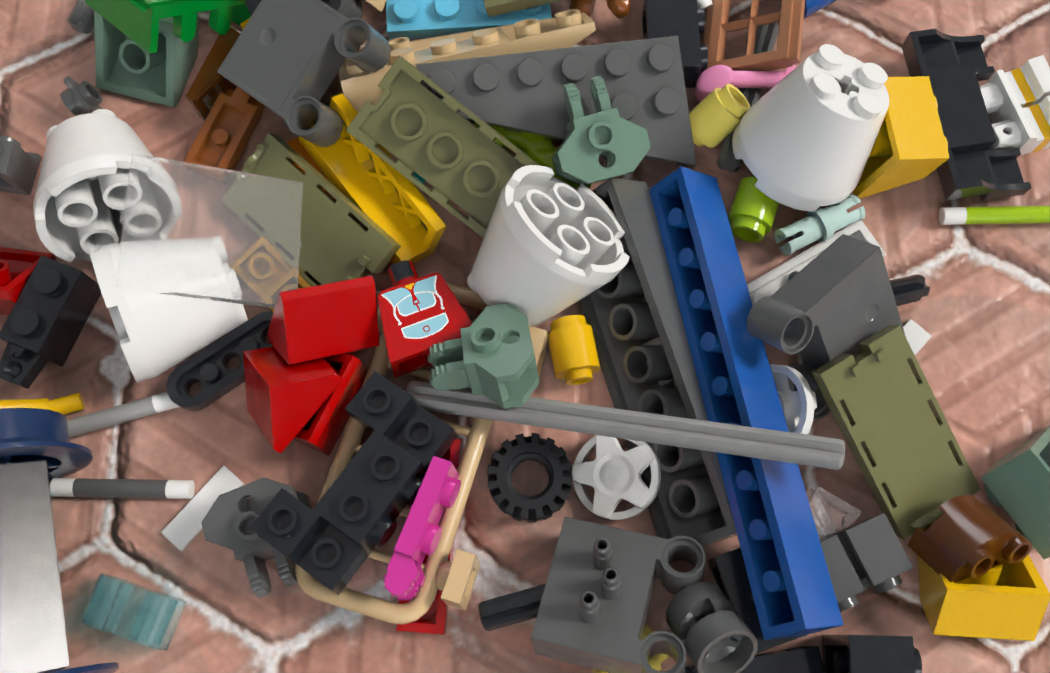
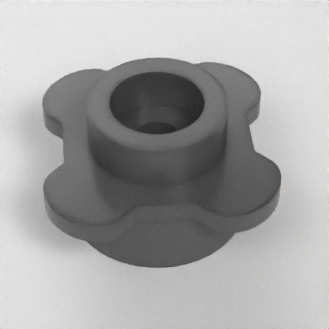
[60,76,102,116]

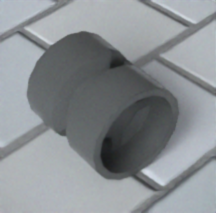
[665,582,758,673]

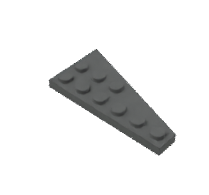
[416,36,696,169]

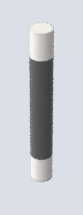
[49,478,195,499]

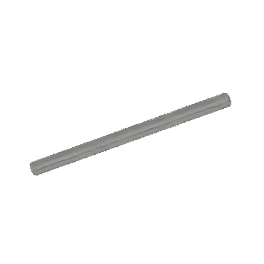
[406,381,845,470]

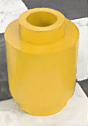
[548,315,600,386]

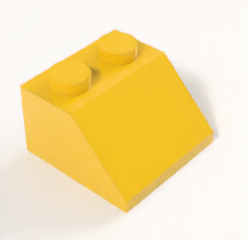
[853,76,950,198]
[918,524,1050,641]

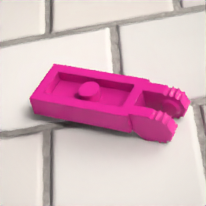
[383,456,461,601]

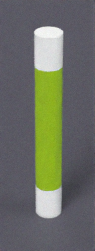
[938,206,1050,225]

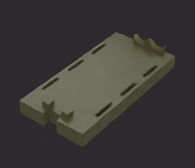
[346,56,539,238]
[221,133,401,287]
[811,325,981,539]

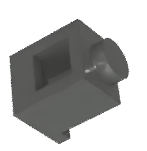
[0,135,42,196]

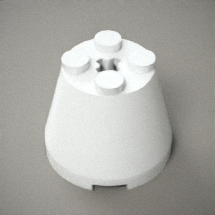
[732,44,889,212]
[33,109,182,263]
[467,165,630,326]
[90,237,248,383]

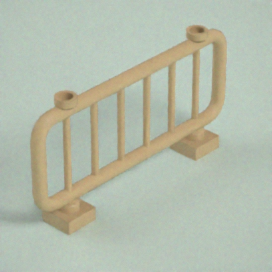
[295,282,549,624]

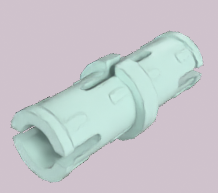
[774,194,866,256]

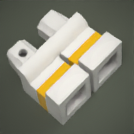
[980,55,1050,155]

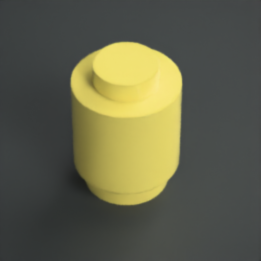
[689,84,750,148]

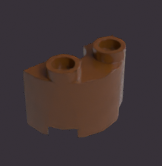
[908,494,1032,583]

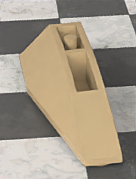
[338,9,596,112]

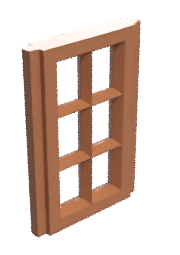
[699,0,805,76]

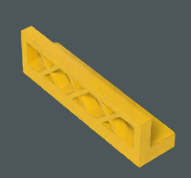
[299,93,446,264]

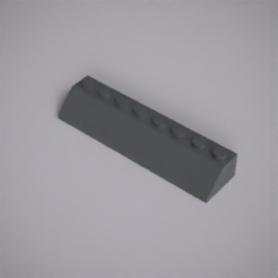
[579,178,737,547]

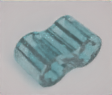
[80,573,187,650]

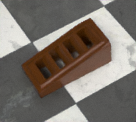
[186,27,241,121]

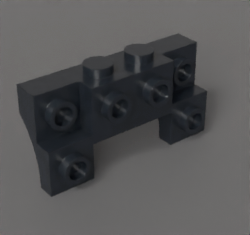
[901,28,1032,201]
[249,371,457,596]

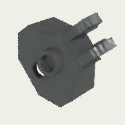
[201,477,312,598]

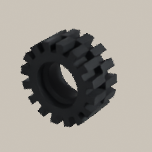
[487,433,573,523]

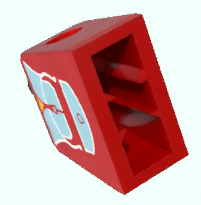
[377,260,473,378]

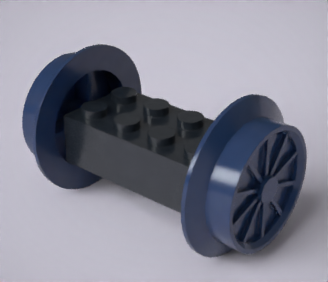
[0,408,119,673]

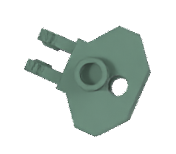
[551,76,651,185]
[428,303,540,409]

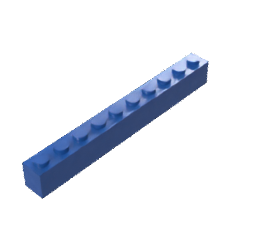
[649,166,844,640]

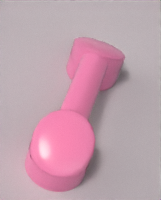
[695,65,797,102]

